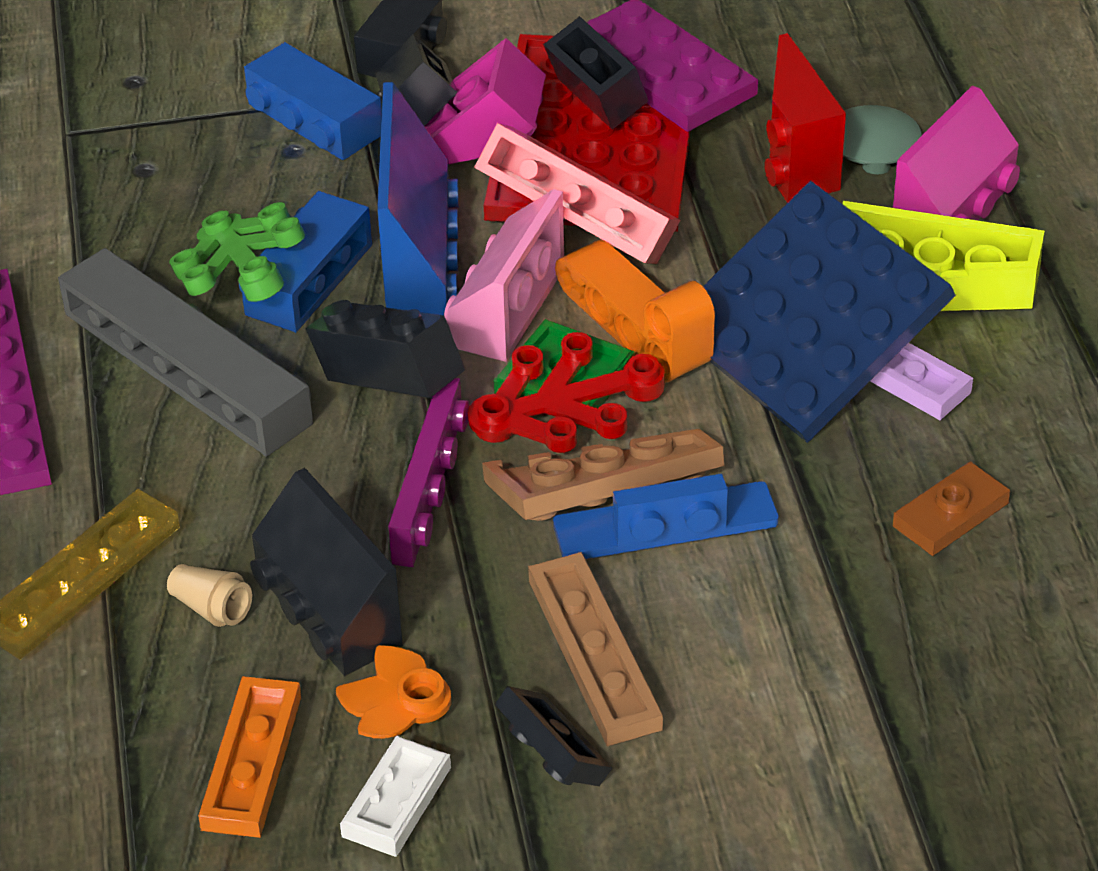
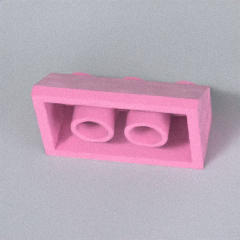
[444,189,564,362]

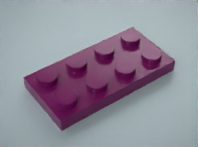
[587,0,758,132]

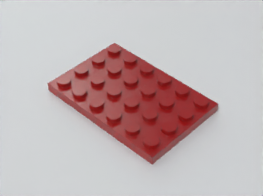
[483,34,691,232]

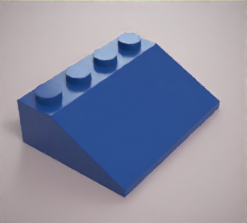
[377,82,459,315]

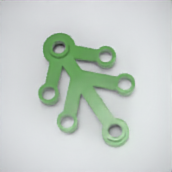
[169,202,306,302]

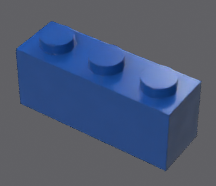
[244,42,382,160]
[239,191,372,333]

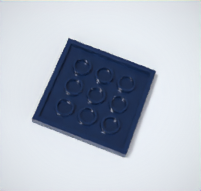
[703,181,956,443]

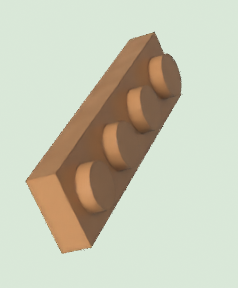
[528,552,663,746]

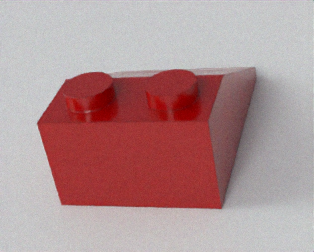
[765,33,846,203]

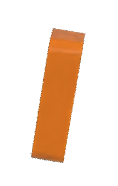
[555,240,715,383]

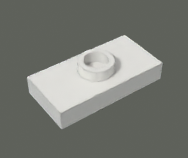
[340,736,451,857]

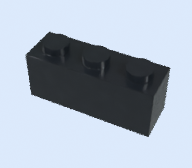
[305,300,466,398]

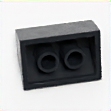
[250,467,403,677]

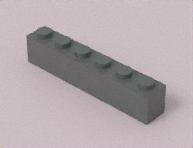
[58,248,313,457]

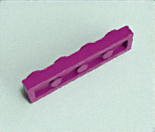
[388,378,469,567]

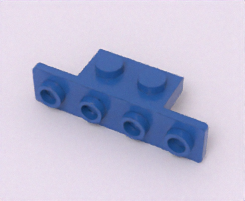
[553,474,779,559]

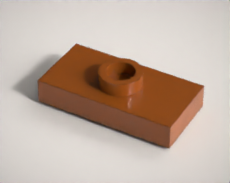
[893,461,1010,556]

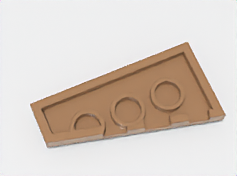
[482,429,724,521]

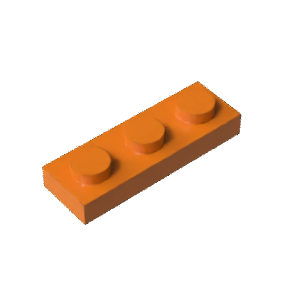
[198,676,301,838]

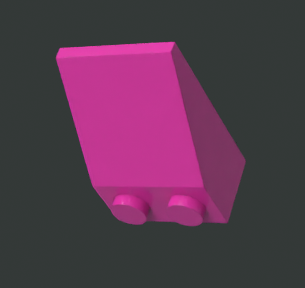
[424,38,546,164]

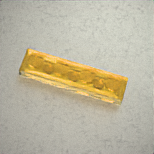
[0,489,180,660]

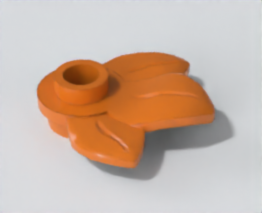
[336,645,451,739]

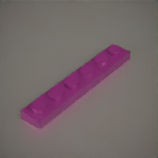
[0,268,52,495]

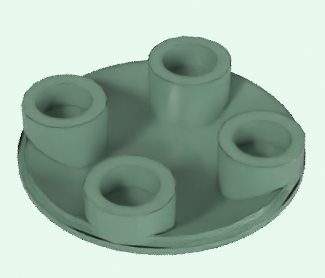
[843,105,922,175]

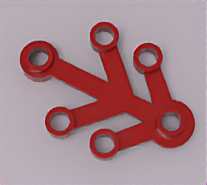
[467,332,665,453]

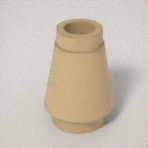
[167,564,252,627]

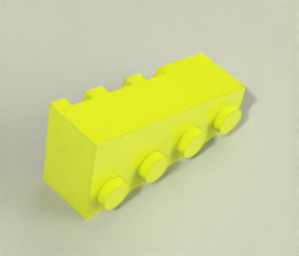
[843,201,1045,311]

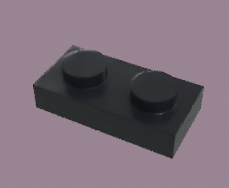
[495,686,613,787]

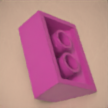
[893,86,1020,221]

